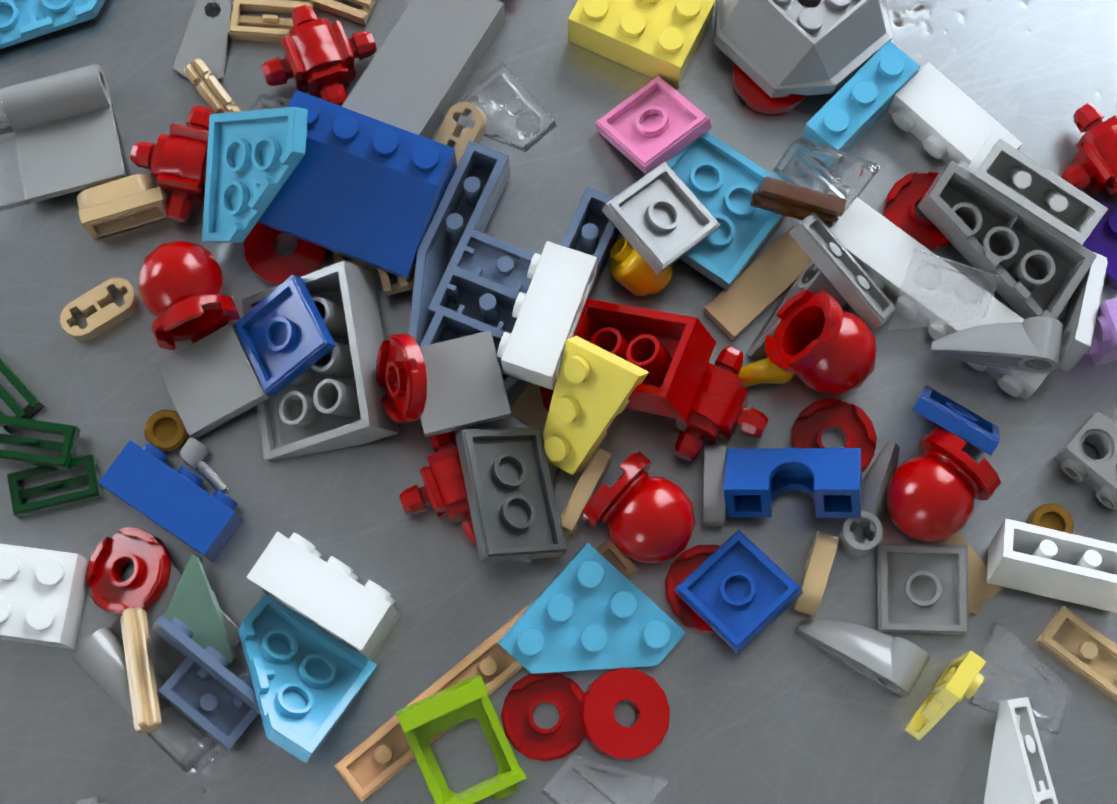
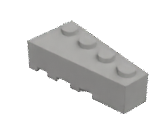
[917,161,1097,320]

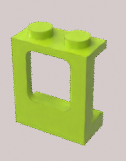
[395,674,526,804]

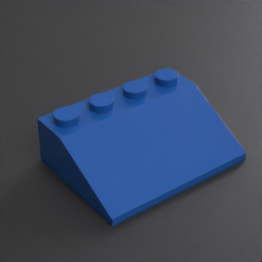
[257,90,457,279]

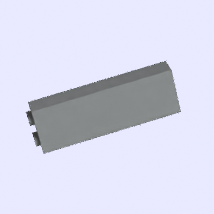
[341,0,505,139]

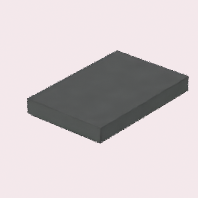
[455,427,567,563]

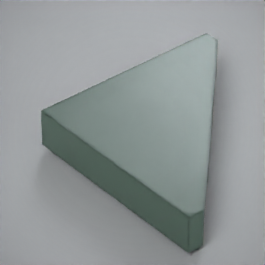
[163,554,238,664]

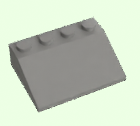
[242,260,399,462]

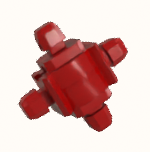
[261,5,377,106]
[1061,103,1117,196]
[130,106,213,222]
[675,346,769,461]
[399,431,476,544]

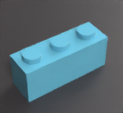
[800,40,920,170]

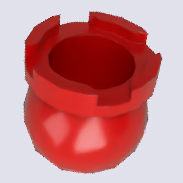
[138,241,240,350]
[765,289,877,395]
[886,428,1001,542]
[582,450,696,563]

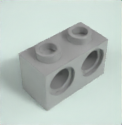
[1054,410,1117,511]

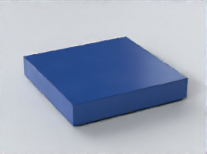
[232,275,336,396]
[912,385,1000,456]
[675,529,803,655]

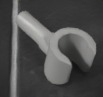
[180,437,228,492]

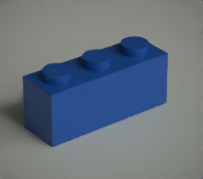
[98,440,244,562]

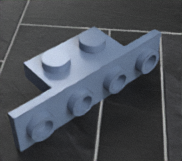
[152,615,262,751]

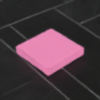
[595,75,712,175]

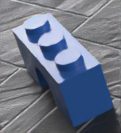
[723,447,862,518]

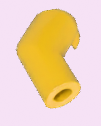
[738,358,795,388]

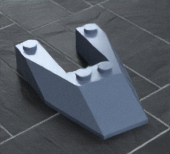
[408,141,620,393]

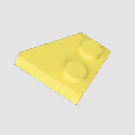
[904,650,986,741]

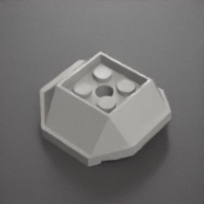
[713,0,892,98]

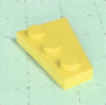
[543,336,649,475]

